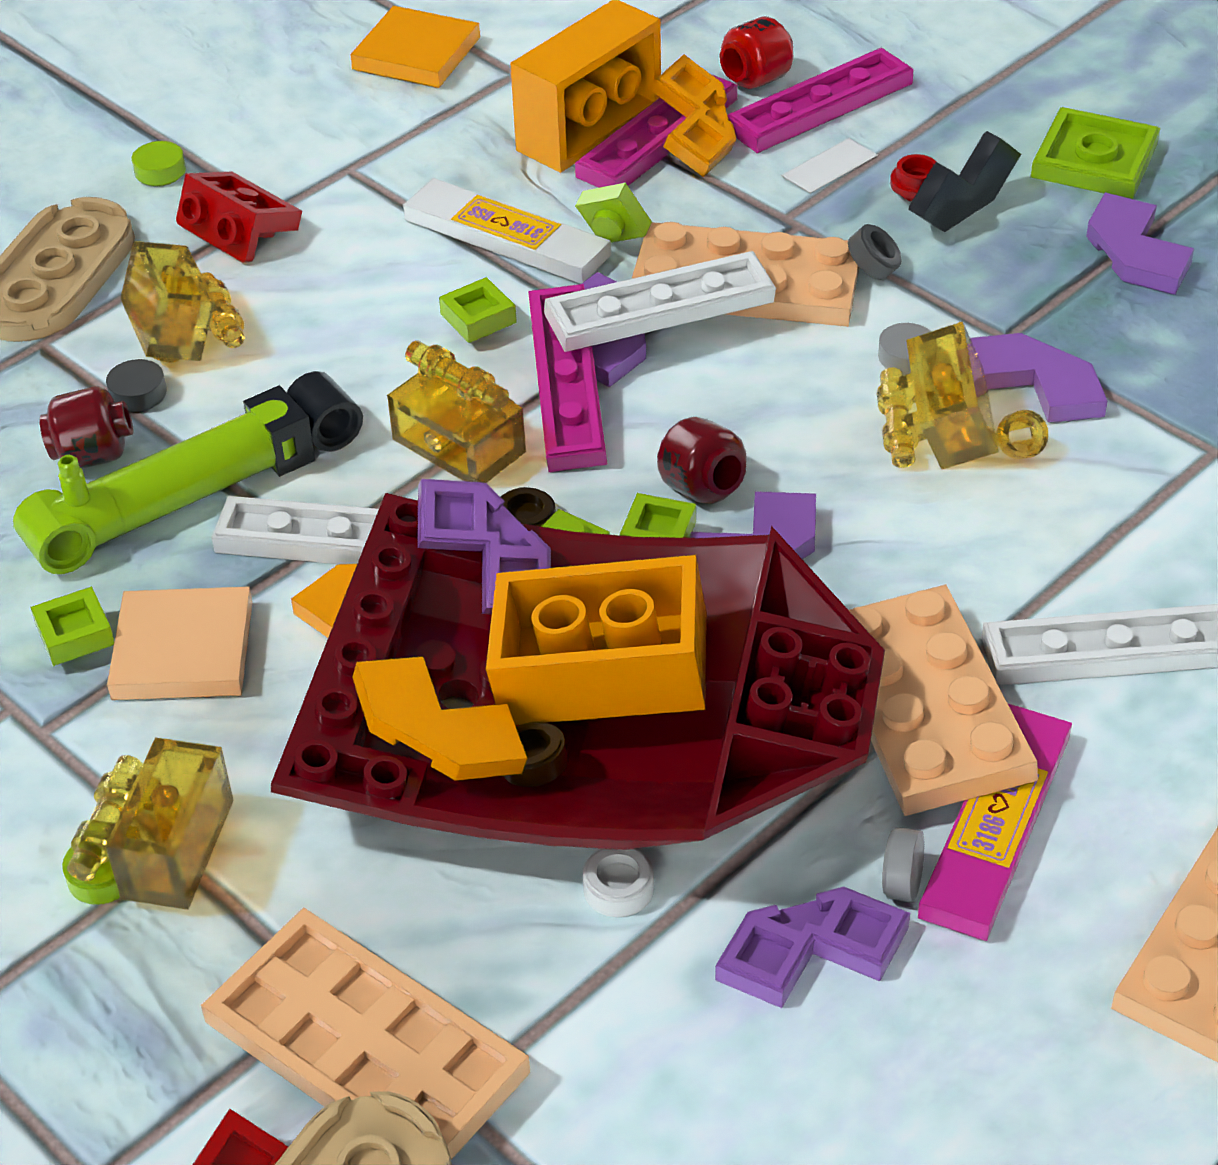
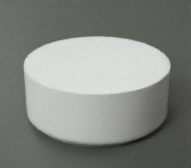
[583,849,654,917]

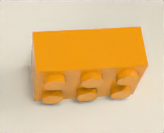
[510,0,661,173]
[486,555,707,725]

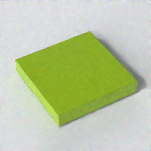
[1030,107,1161,199]

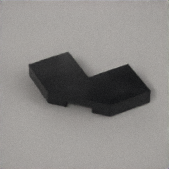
[908,131,1021,232]

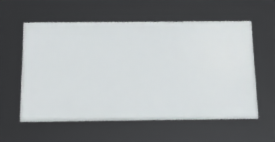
[781,138,878,193]

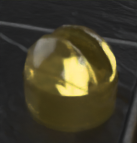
[996,410,1049,459]

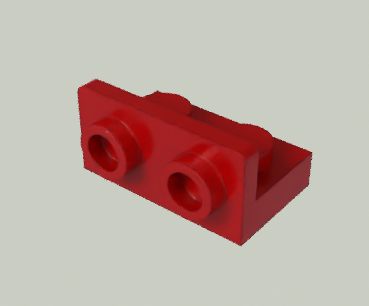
[176,171,302,262]

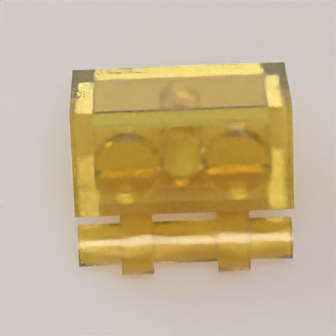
[120,241,245,363]
[876,321,999,470]
[387,340,526,483]
[67,737,234,910]

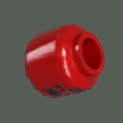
[720,16,794,89]

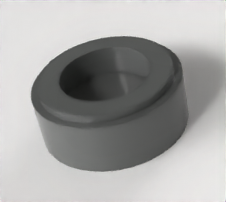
[848,224,901,280]
[106,359,167,412]

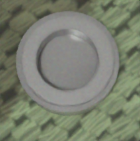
[878,323,937,375]
[882,827,924,902]

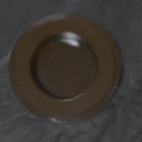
[501,487,556,527]
[504,722,569,787]

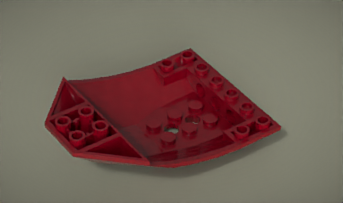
[271,493,885,850]

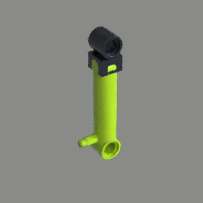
[13,371,363,574]

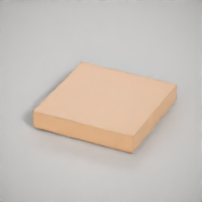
[107,586,253,700]

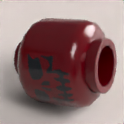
[39,386,133,469]
[657,417,746,504]

